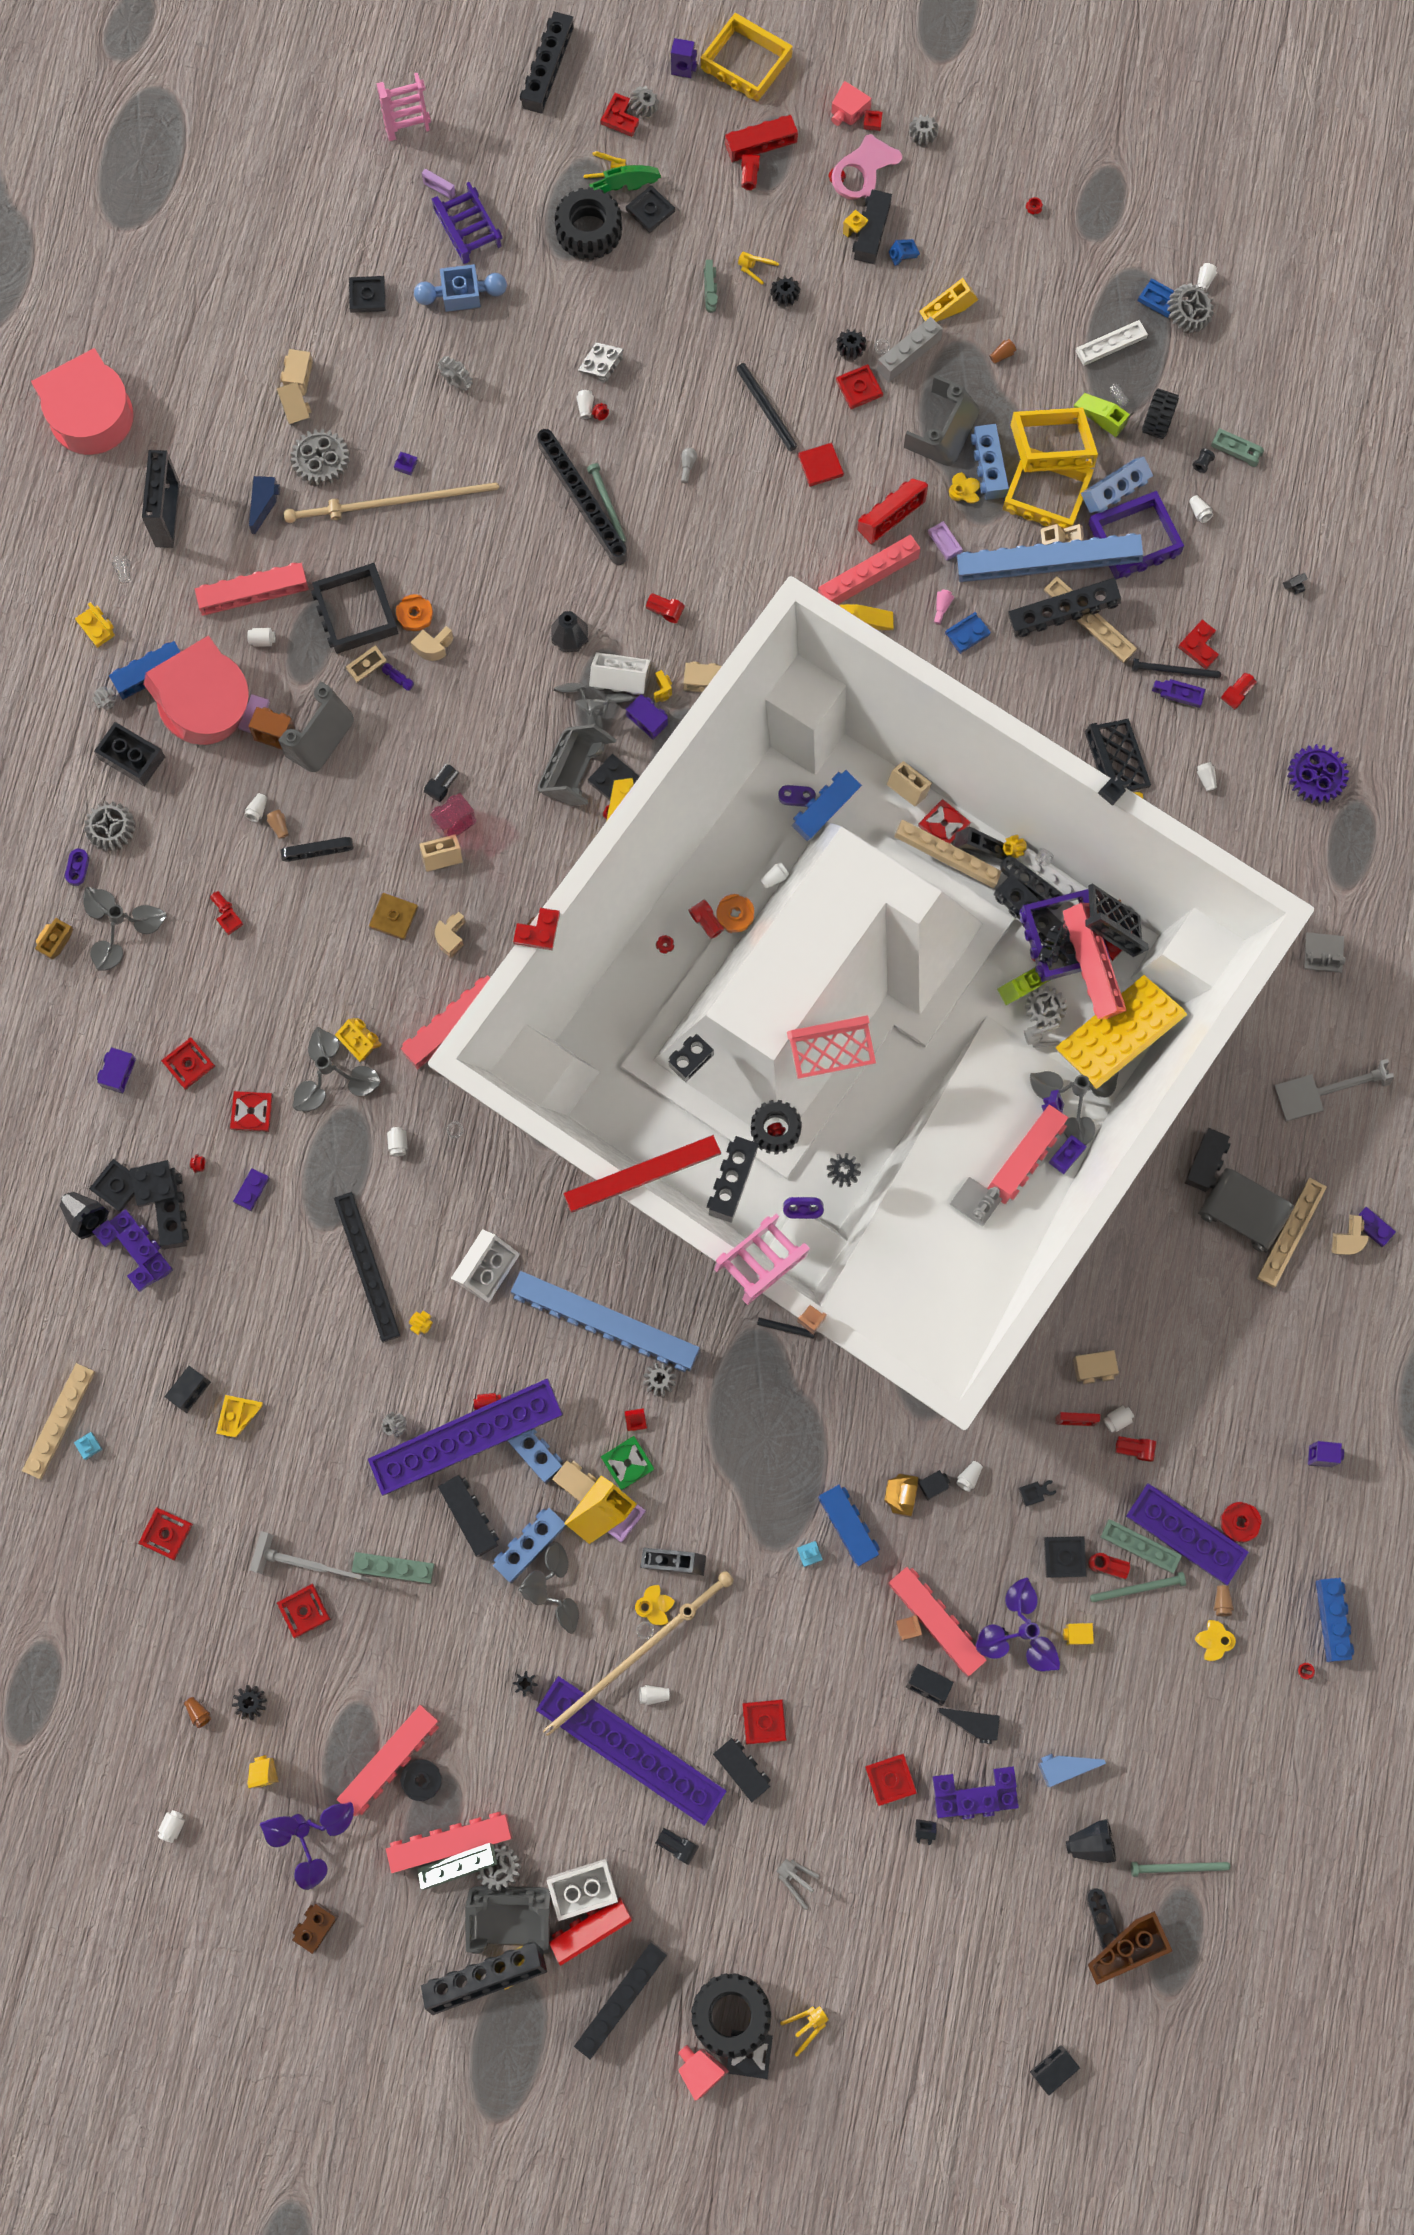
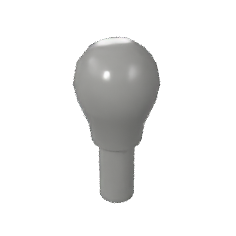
[681,448,697,483]

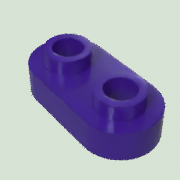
[778,785,816,807]
[65,848,89,886]
[783,1197,824,1219]

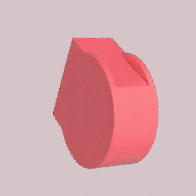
[31,348,133,455]
[144,635,248,745]

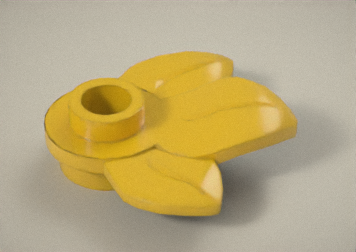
[949,472,980,503]
[635,1585,675,1625]
[1195,1620,1236,1661]

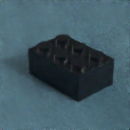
[94,722,165,787]

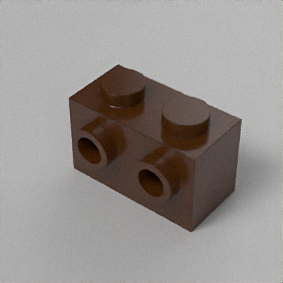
[292,1903,339,1954]

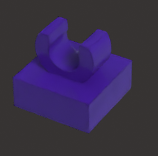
[394,451,418,476]
[1041,1090,1064,1113]

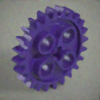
[1287,744,1349,804]

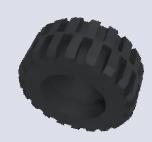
[554,187,622,260]
[691,1973,772,2058]

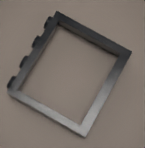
[142,450,180,548]
[311,563,399,654]

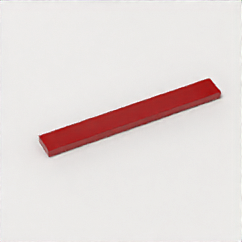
[563,1135,721,1213]

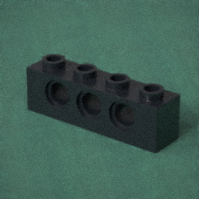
[706,1136,759,1223]
[155,1167,189,1250]

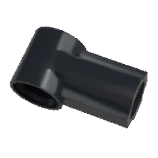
[423,764,459,802]
[655,1828,699,1865]

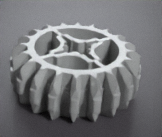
[1167,283,1214,333]
[84,801,135,851]

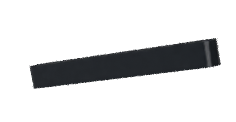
[537,429,627,565]

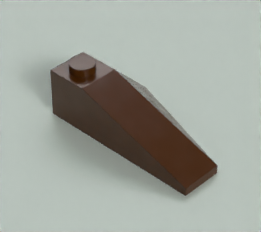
[1088,1911,1172,1985]

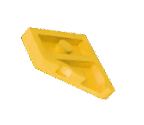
[216,1395,263,1438]

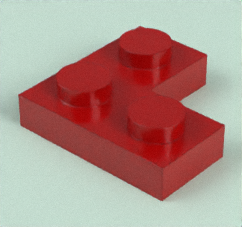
[600,93,639,137]
[1178,619,1219,669]
[513,908,560,951]

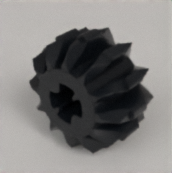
[770,275,801,307]
[836,329,866,360]
[827,1153,861,1188]
[232,1685,267,1720]

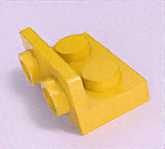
[75,602,115,648]
[335,1018,382,1062]

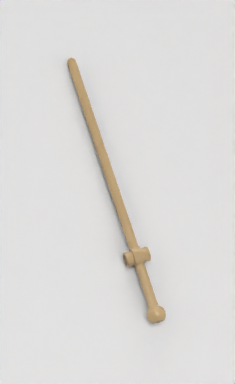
[284,483,499,523]
[543,1571,734,1736]

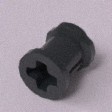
[1192,448,1215,473]

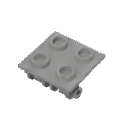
[578,342,623,383]
[1304,932,1346,973]
[950,1177,1002,1227]

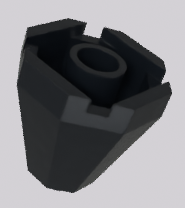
[551,611,588,652]
[59,1192,109,1240]
[1066,1819,1116,1863]

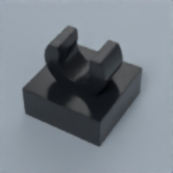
[1283,573,1308,595]
[915,1819,937,1845]

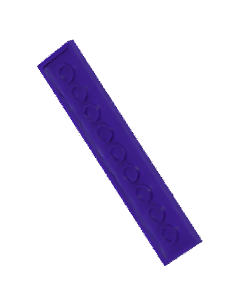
[368,1379,563,1496]
[536,1676,727,1826]

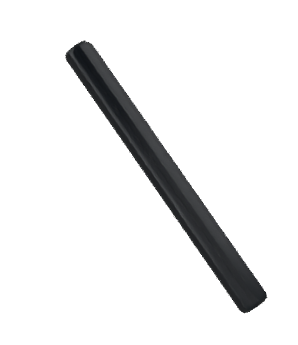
[737,363,797,452]

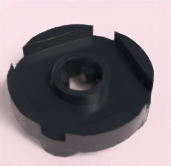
[400,1759,442,1801]

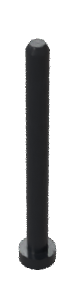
[1132,658,1221,678]

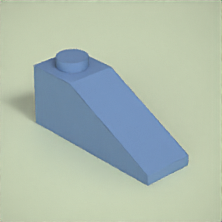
[1038,1754,1106,1787]

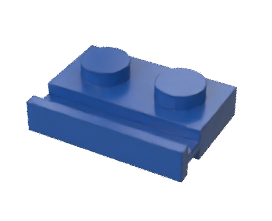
[1138,278,1174,318]
[945,612,991,654]

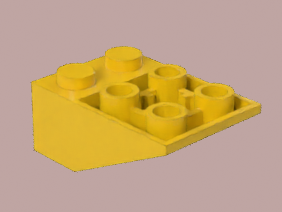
[564,1476,637,1544]

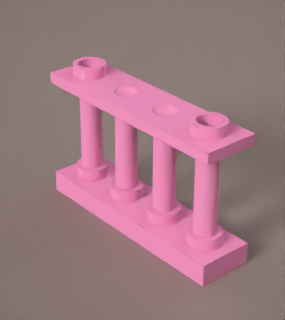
[376,73,431,141]
[714,1213,810,1305]

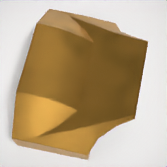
[35,918,73,960]
[884,1474,918,1517]

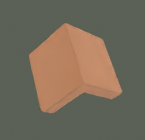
[797,1305,827,1335]
[896,1615,922,1641]

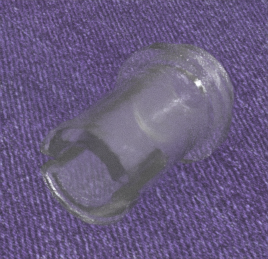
[1109,383,1130,407]

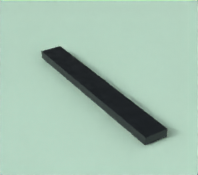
[334,1192,401,1343]

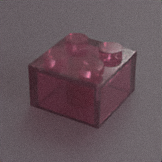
[430,793,477,838]

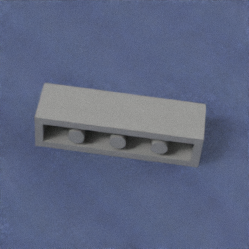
[877,317,943,382]

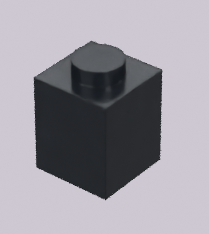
[918,1470,950,1501]

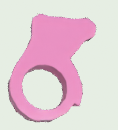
[832,134,902,200]

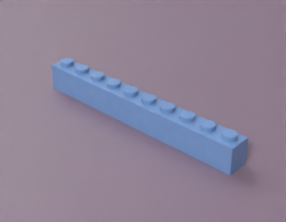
[957,533,1143,582]
[511,1271,700,1372]

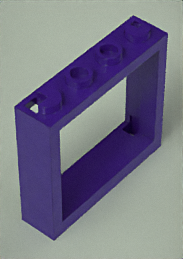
[1088,491,1184,580]
[1019,889,1111,982]

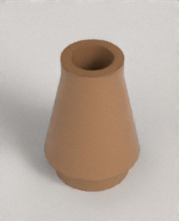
[267,810,289,839]
[1214,1585,1234,1616]

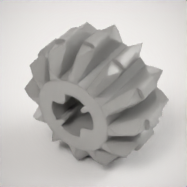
[629,86,659,118]
[909,114,938,146]
[643,1363,676,1396]

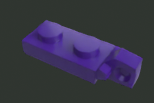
[1152,679,1206,708]

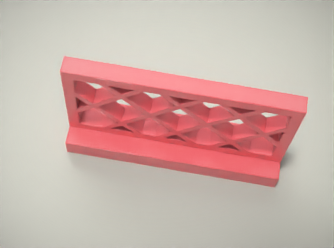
[787,1015,876,1079]

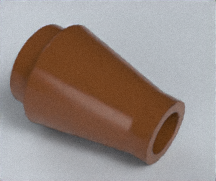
[989,339,1017,364]
[184,1697,211,1728]

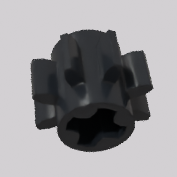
[512,1671,538,1697]

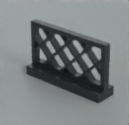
[1085,718,1151,791]
[1085,883,1149,957]

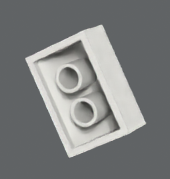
[589,652,651,695]
[451,1229,520,1303]
[547,1858,618,1921]

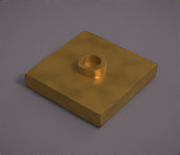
[369,893,418,940]

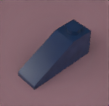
[249,476,280,534]

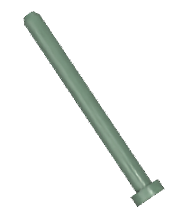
[587,463,626,543]
[1090,1572,1186,1602]
[1131,1862,1231,1877]

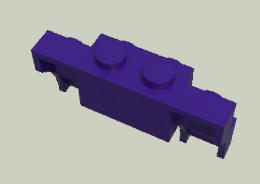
[92,1209,173,1292]
[932,1766,1019,1819]

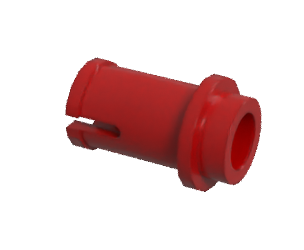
[210,891,233,914]

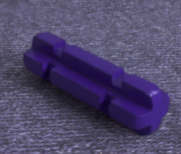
[382,663,414,691]

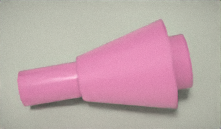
[934,589,954,624]

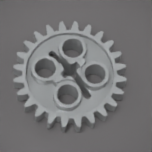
[290,429,350,486]

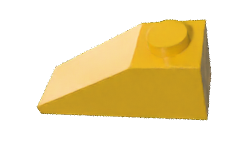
[920,278,979,322]
[839,604,894,630]
[247,1755,279,1789]

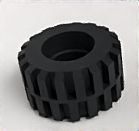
[1142,388,1179,439]
[751,1100,802,1155]

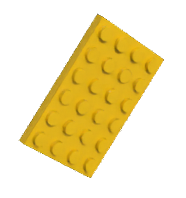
[1055,975,1187,1089]

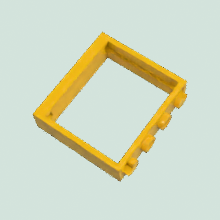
[700,13,793,102]
[1010,407,1098,472]
[1002,448,1094,529]

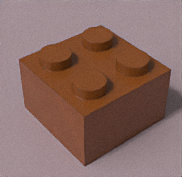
[248,707,296,750]

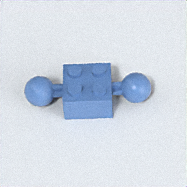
[414,264,507,312]

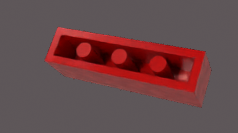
[725,115,798,162]

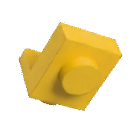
[843,210,868,237]
[654,670,672,703]

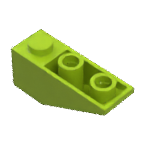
[1073,393,1130,437]
[997,965,1051,1005]

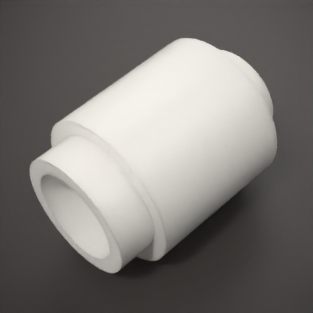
[247,628,275,647]
[387,1127,408,1156]
[1103,1405,1134,1433]
[158,1810,185,1843]

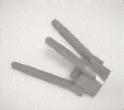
[1024,1023,1061,1048]
[776,1859,819,1910]

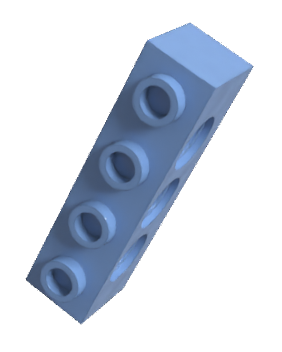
[971,424,1009,500]
[1081,456,1153,513]
[508,1429,563,1484]
[493,1508,567,1583]

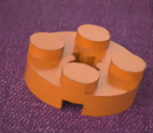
[396,594,433,631]
[716,894,754,933]

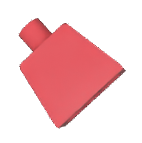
[831,81,872,126]
[678,2045,729,2101]

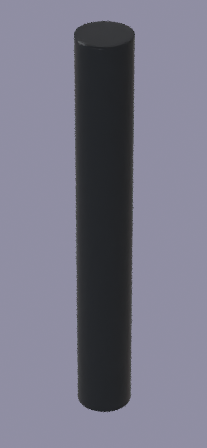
[757,1317,815,1339]

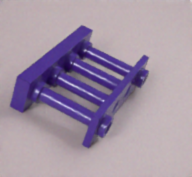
[431,182,503,264]

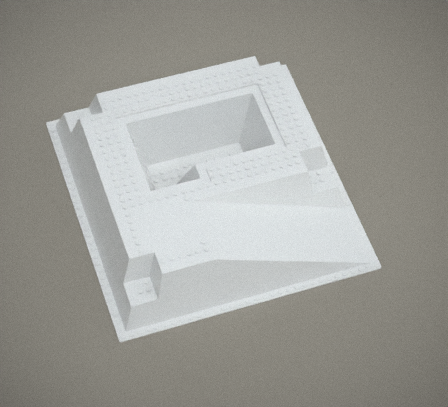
[428,576,1314,1430]

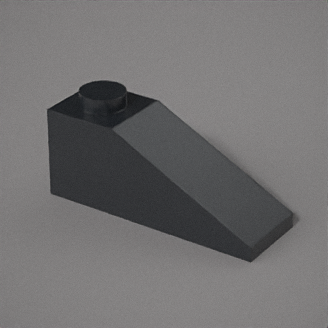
[954,827,1011,865]
[640,1548,706,1576]
[937,1708,1000,1744]

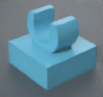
[74,1432,102,1460]
[797,1541,823,1567]

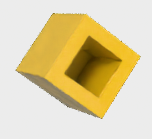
[1063,1623,1094,1645]

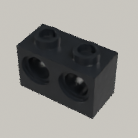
[668,1034,714,1082]

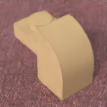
[1041,524,1084,545]
[411,626,453,661]
[435,912,465,958]
[1332,1214,1368,1255]

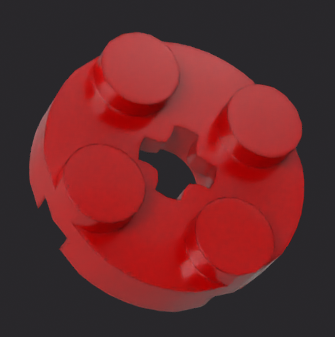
[1220,1502,1262,1542]

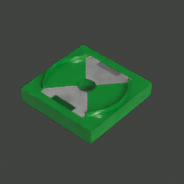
[601,1436,655,1491]

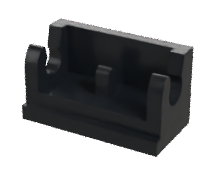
[164,1366,211,1413]
[906,1664,954,1706]
[1030,2045,1080,2096]

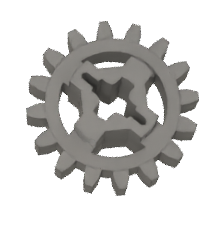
[437,356,473,391]
[1025,986,1067,1028]
[477,1844,521,1891]

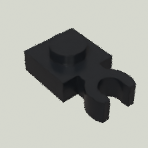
[1098,772,1131,806]
[1018,1480,1056,1507]

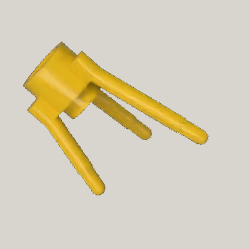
[583,151,626,178]
[738,251,779,285]
[780,2006,829,2057]

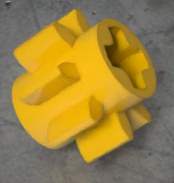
[1003,835,1027,858]
[409,1310,433,1335]

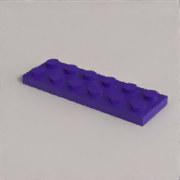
[1125,1483,1249,1586]

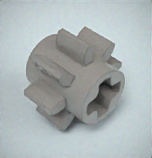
[93,686,117,710]
[382,1412,407,1438]

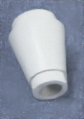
[1198,263,1217,292]
[576,390,594,419]
[1189,495,1213,523]
[1197,762,1217,791]
[245,793,267,822]
[760,863,789,889]
[956,1461,983,1492]
[639,1685,669,1705]

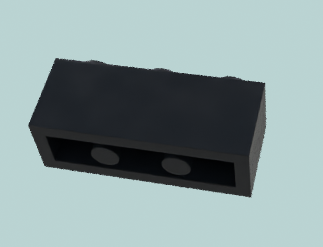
[1185,1127,1231,1192]
[713,1738,771,1803]

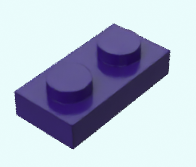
[1048,1135,1087,1174]
[233,1168,270,1211]
[1358,1207,1396,1247]

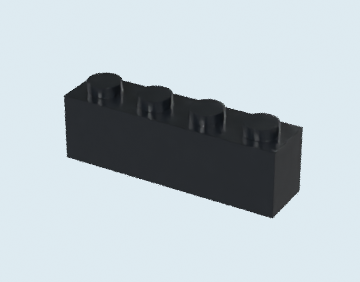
[852,189,892,264]
[438,1475,499,1558]

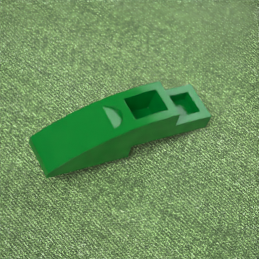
[589,165,661,194]

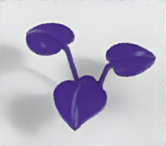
[976,1578,1060,1671]
[260,1802,354,1890]

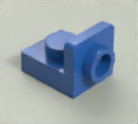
[889,239,920,265]

